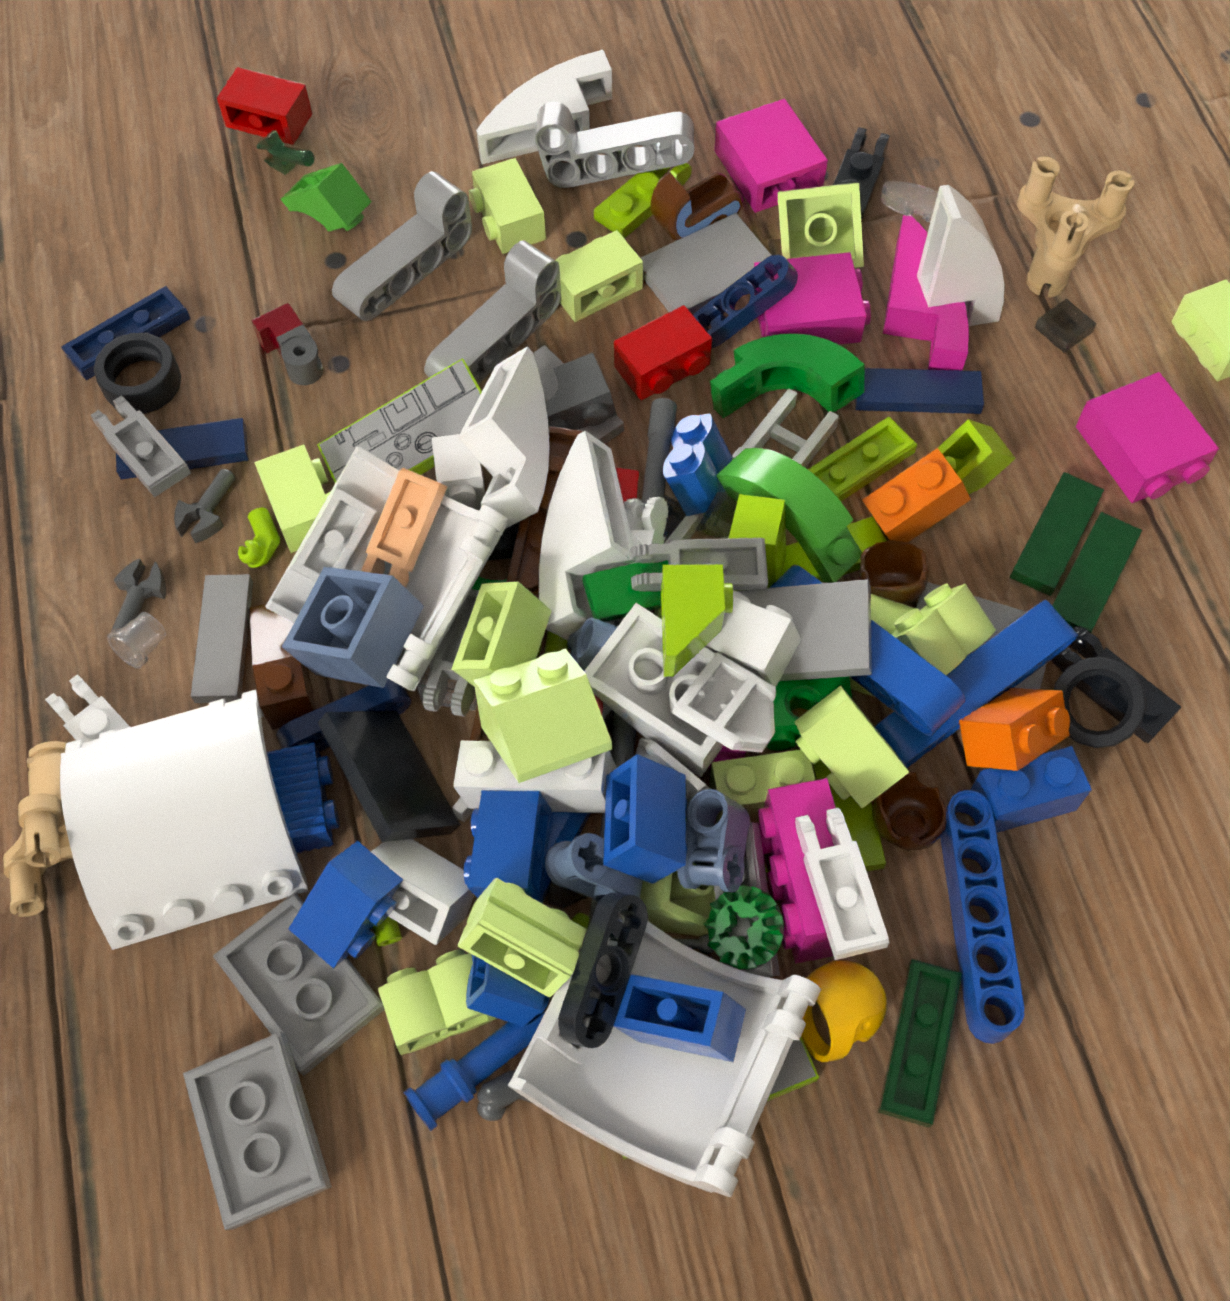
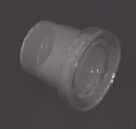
[107,612,167,669]

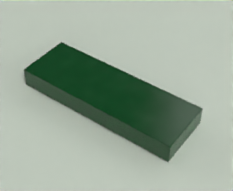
[1009,472,1104,597]
[1052,512,1142,634]
[878,959,962,1128]

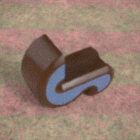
[651,172,744,241]

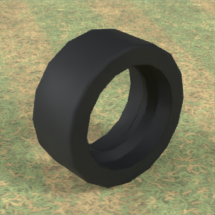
[94,333,182,414]
[1053,657,1147,748]

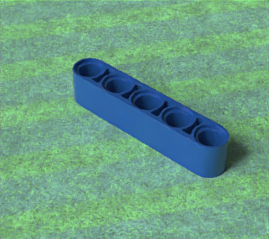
[769,564,966,736]
[875,600,1078,768]
[940,790,1024,1044]

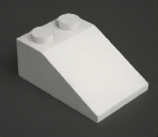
[584,603,724,777]

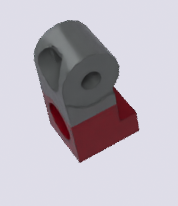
[251,303,323,385]

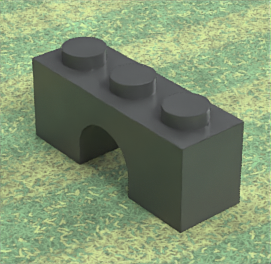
[545,352,617,430]

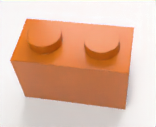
[862,448,971,542]
[959,688,1070,771]

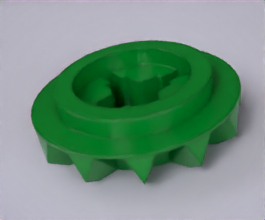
[703,885,784,969]

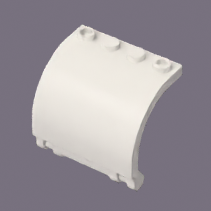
[266,447,508,691]
[60,689,308,950]
[508,911,821,1197]

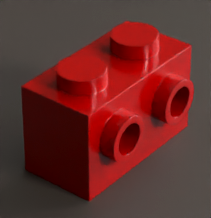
[217,67,313,145]
[614,305,712,401]

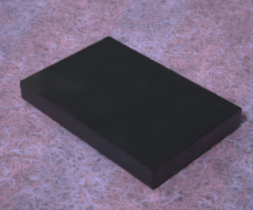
[317,711,461,842]

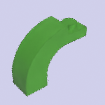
[716,448,862,583]

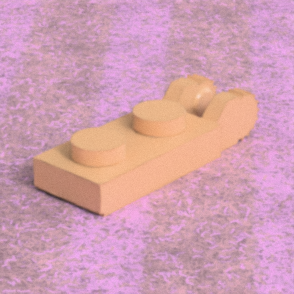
[361,468,447,588]

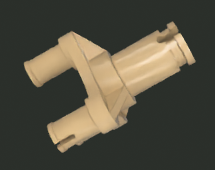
[1017,156,1135,297]
[3,741,73,917]

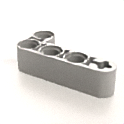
[535,102,694,188]
[332,171,472,321]
[424,240,561,384]

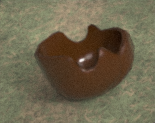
[859,540,928,605]
[872,771,947,851]

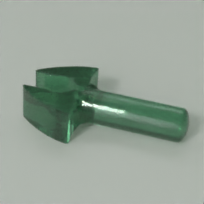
[257,130,315,175]

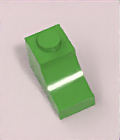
[280,163,372,232]

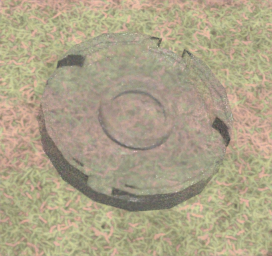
[880,181,938,222]

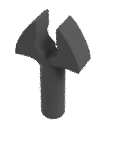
[174,469,235,543]
[111,558,166,639]

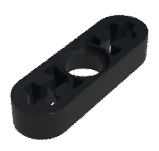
[558,893,648,1048]

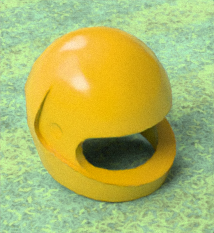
[801,960,887,1062]

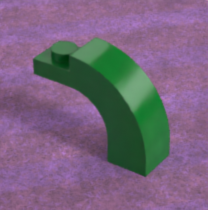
[710,334,865,419]

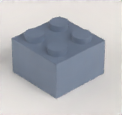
[282,567,424,688]

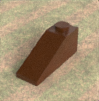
[250,604,316,730]

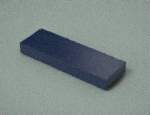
[61,286,191,381]
[855,368,984,414]
[116,418,249,480]

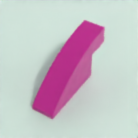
[883,214,969,371]

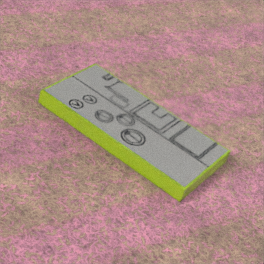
[317,358,482,483]

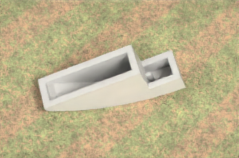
[476,50,612,164]
[917,185,1004,326]
[458,346,549,529]
[539,431,636,640]

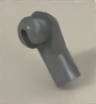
[477,1070,532,1121]

